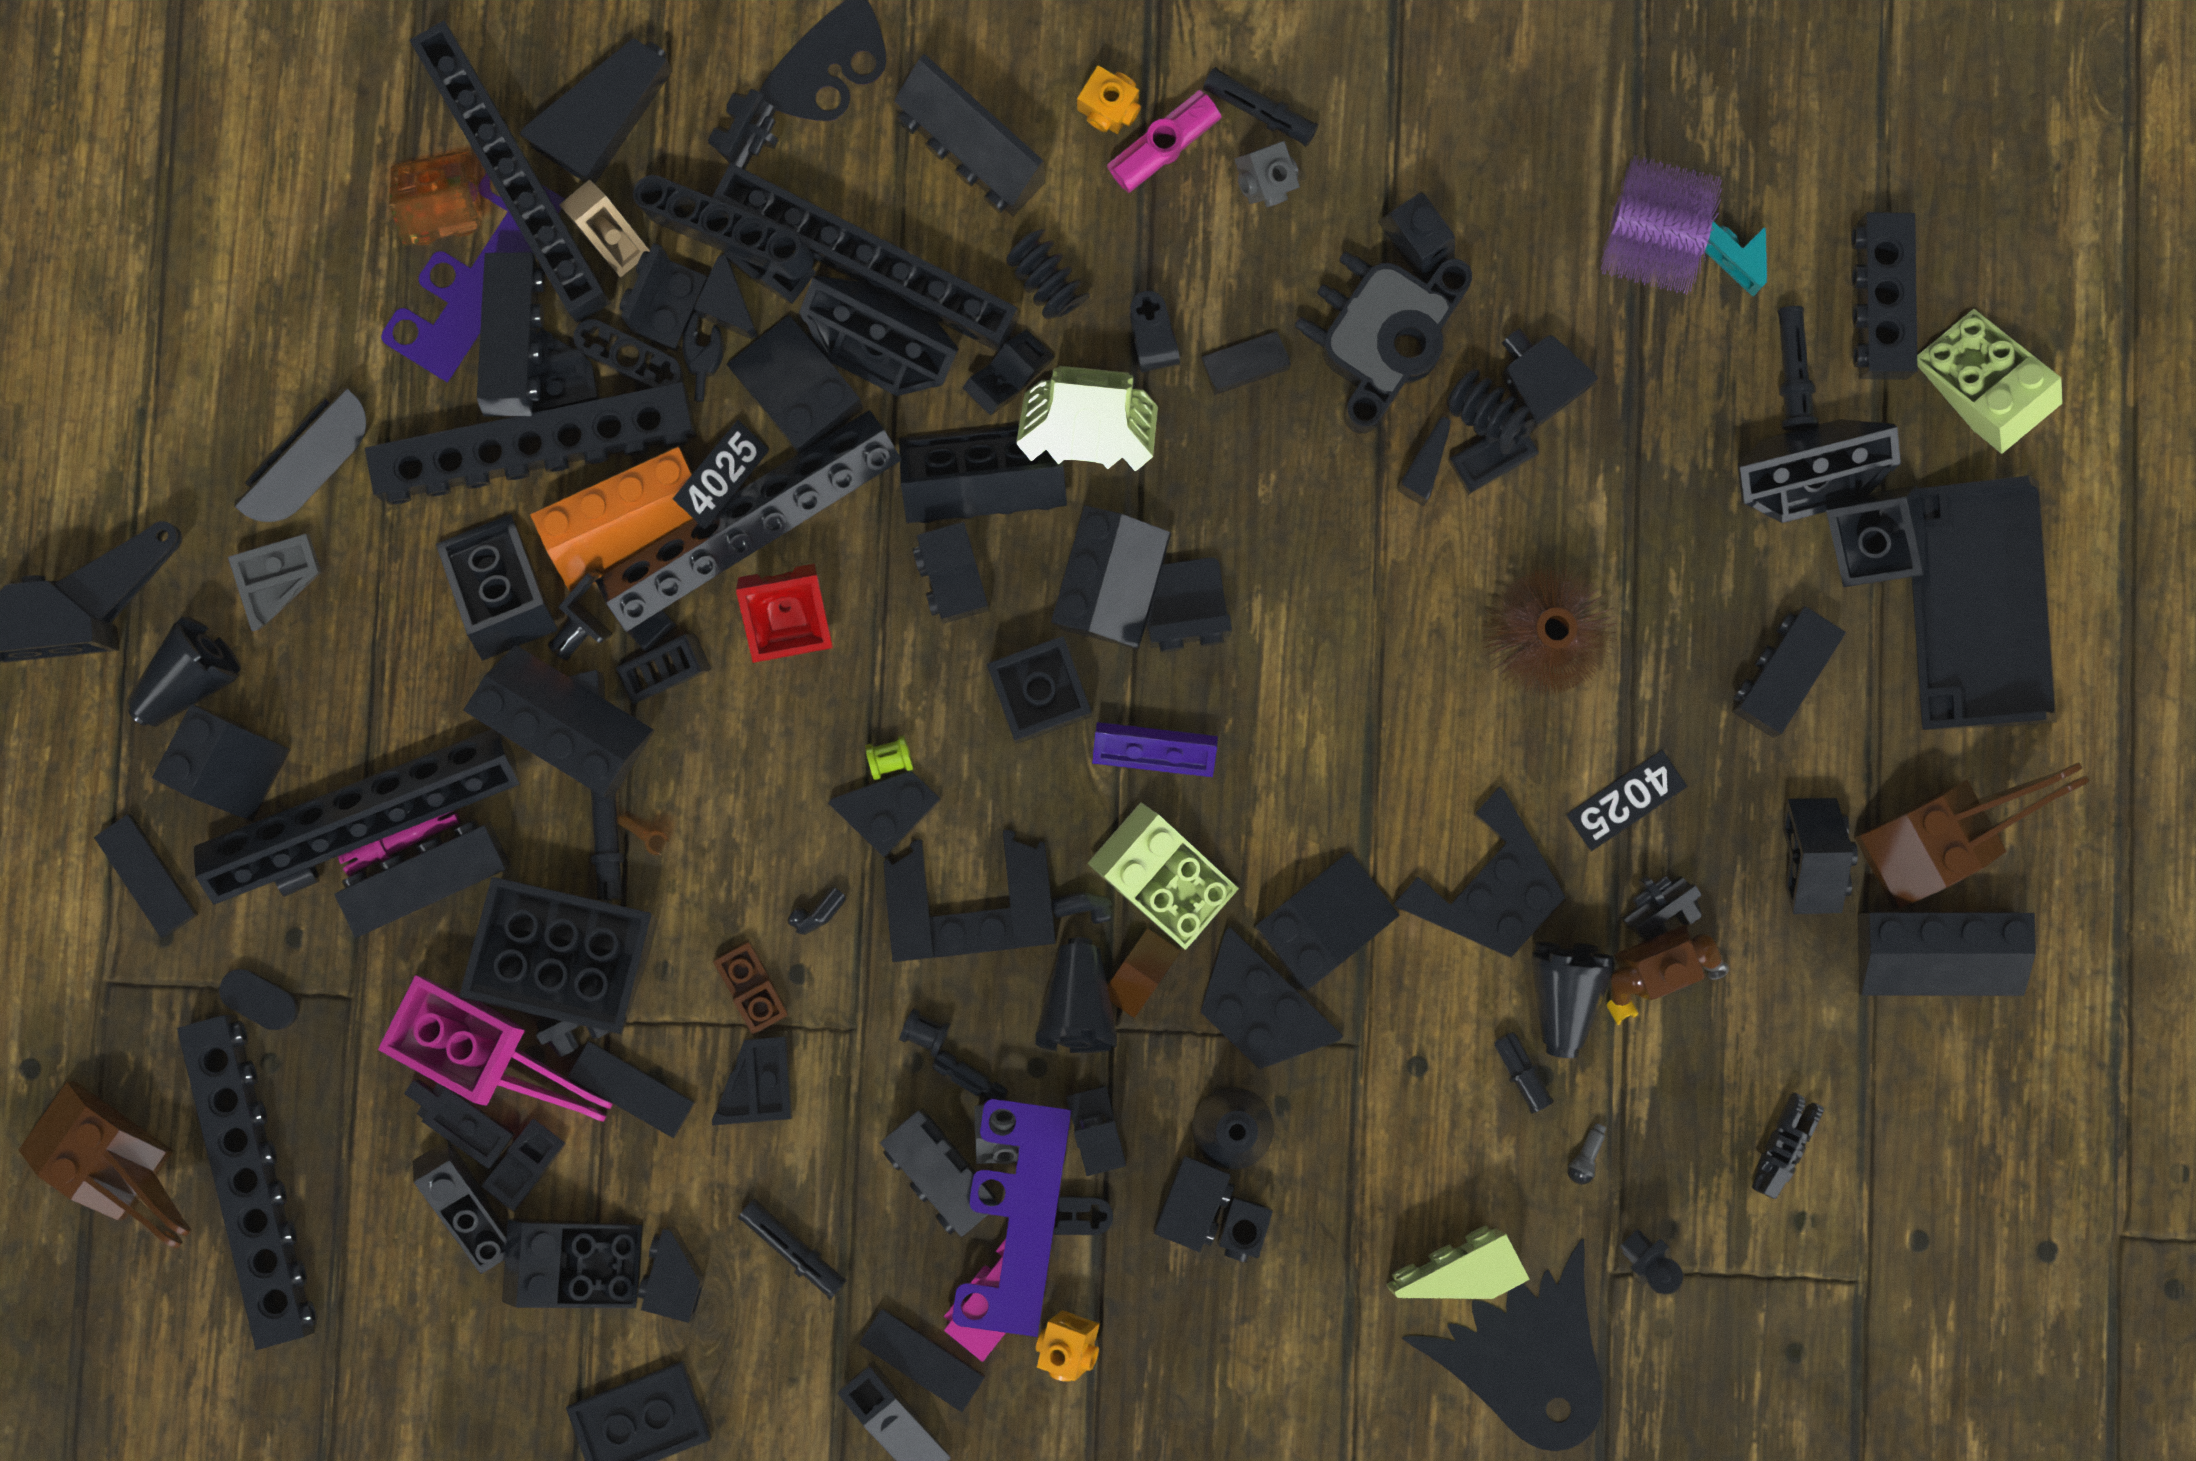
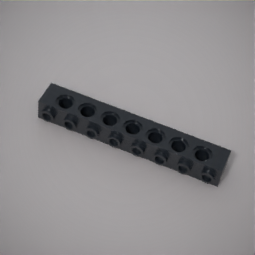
[409,20,611,323]
[712,163,1019,352]
[365,382,697,505]
[595,410,902,632]
[194,729,520,905]
[177,1015,317,1350]

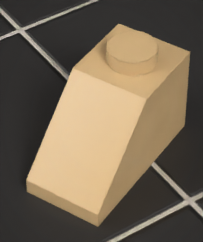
[559,179,650,278]

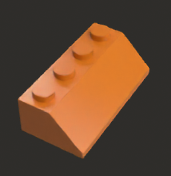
[530,447,693,593]

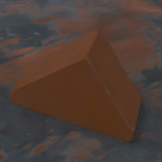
[1108,928,1181,1018]

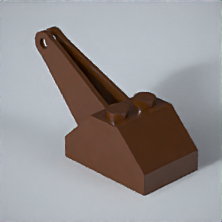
[1854,762,2090,909]
[19,1081,191,1248]

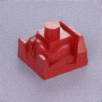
[736,563,833,663]

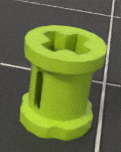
[865,735,914,780]

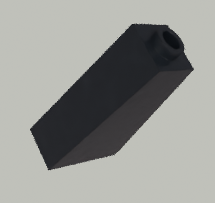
[520,38,672,184]

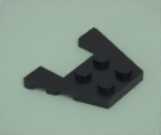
[1393,787,1565,958]

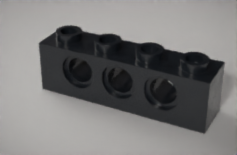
[1851,212,1918,380]

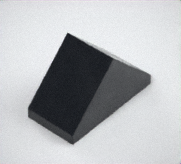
[694,254,758,339]

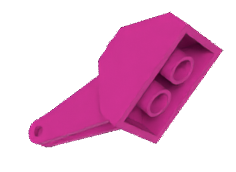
[378,975,613,1122]

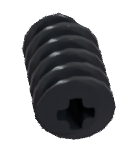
[1006,229,1090,319]
[1447,368,1535,455]

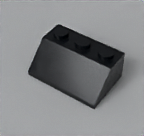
[1051,505,1171,649]

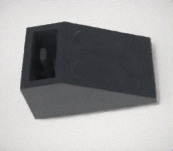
[502,1219,642,1308]

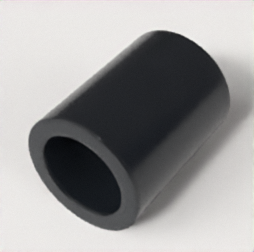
[275,865,320,897]

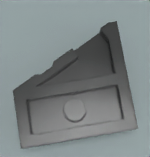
[228,534,321,631]

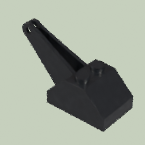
[0,521,182,663]

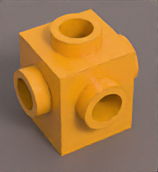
[1077,65,1141,135]
[1036,1310,1100,1381]

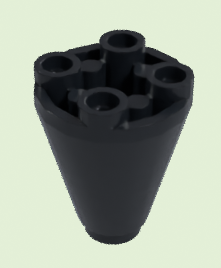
[1531,942,1615,1058]

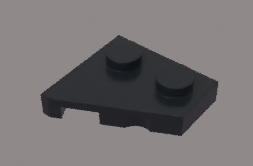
[712,1037,793,1126]

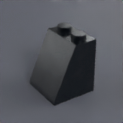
[152,704,291,821]

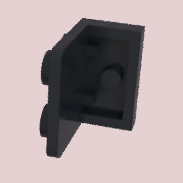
[1147,557,1232,652]

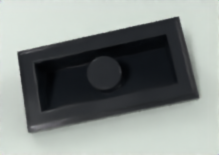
[1201,331,1291,395]

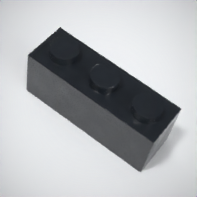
[1732,606,1846,738]

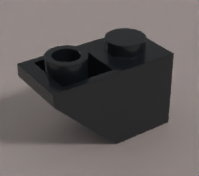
[638,1226,705,1323]

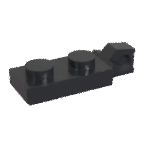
[404,1079,515,1169]

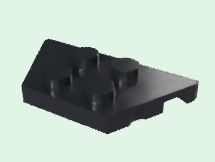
[1200,927,1343,1069]

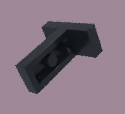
[1066,1086,1126,1176]

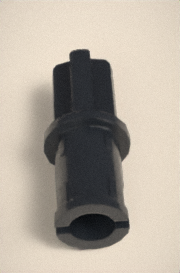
[1494,1032,1554,1114]

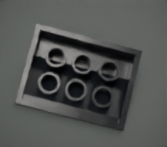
[459,877,658,1035]

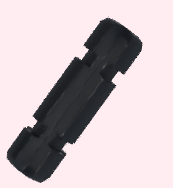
[932,1050,1008,1102]

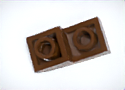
[713,939,788,1035]

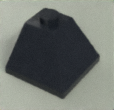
[1826,485,1925,587]

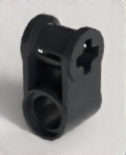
[1130,291,1180,373]

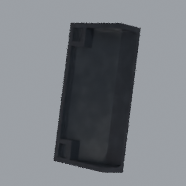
[1912,475,2057,730]

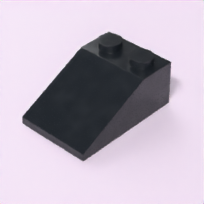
[726,315,864,454]
[436,514,558,661]
[1254,852,1400,991]

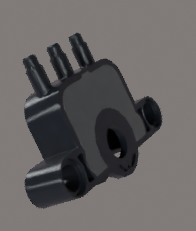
[1295,251,1472,434]

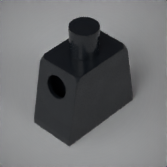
[1378,191,1455,282]
[1501,328,1598,432]

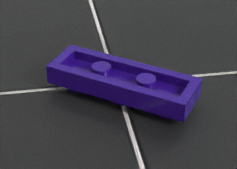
[1092,722,1218,777]

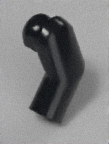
[787,887,847,935]
[1052,892,1113,924]

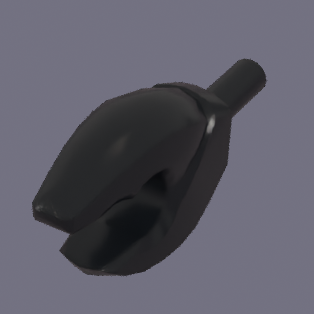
[682,313,724,402]

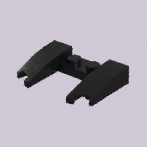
[883,830,1056,962]

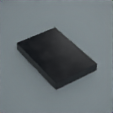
[566,1360,712,1461]

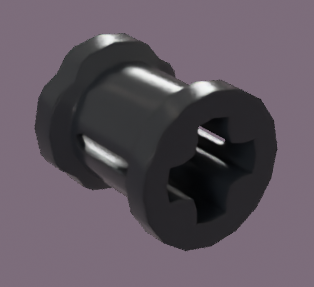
[899,1008,951,1058]

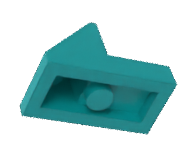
[1705,221,1767,297]

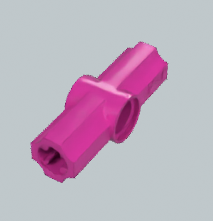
[1107,90,1222,193]

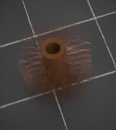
[1481,567,1618,696]

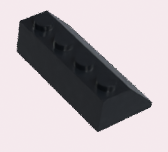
[894,54,1045,217]
[899,425,1067,523]
[463,645,655,800]
[1857,913,2036,996]

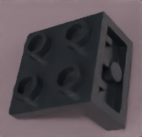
[620,243,708,352]

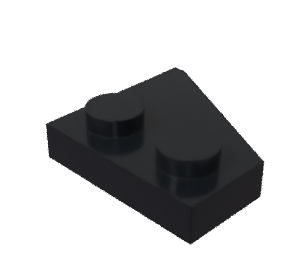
[828,771,941,858]

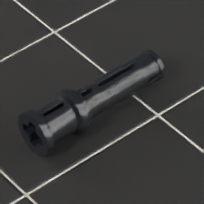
[1777,306,1819,431]

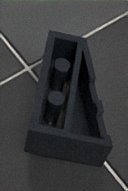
[880,1108,1001,1237]

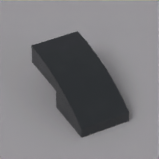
[481,1119,566,1213]

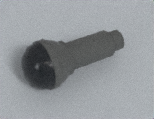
[1567,1123,1606,1185]

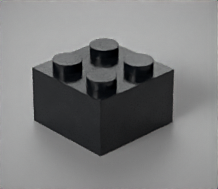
[987,636,1092,745]

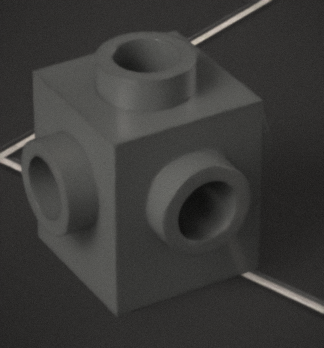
[1234,141,1300,207]
[974,1105,1020,1164]

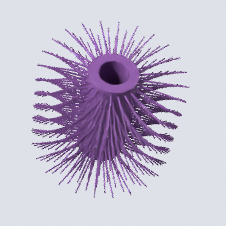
[1601,155,1722,295]

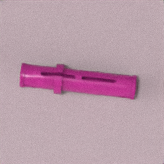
[338,811,461,876]

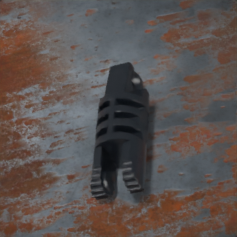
[1752,1092,1824,1199]

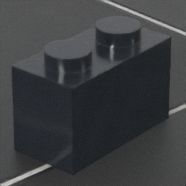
[1153,1155,1235,1253]

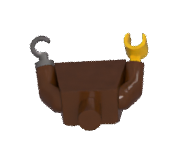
[1606,925,1729,1025]

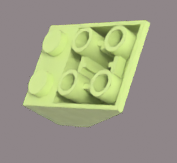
[1917,309,2062,454]
[1087,802,1239,950]
[1387,1226,1530,1299]

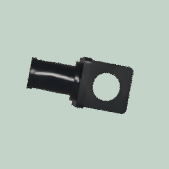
[548,569,613,661]

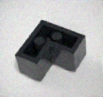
[912,522,989,624]
[1783,798,1858,914]

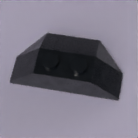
[799,276,959,396]
[1737,419,1901,523]

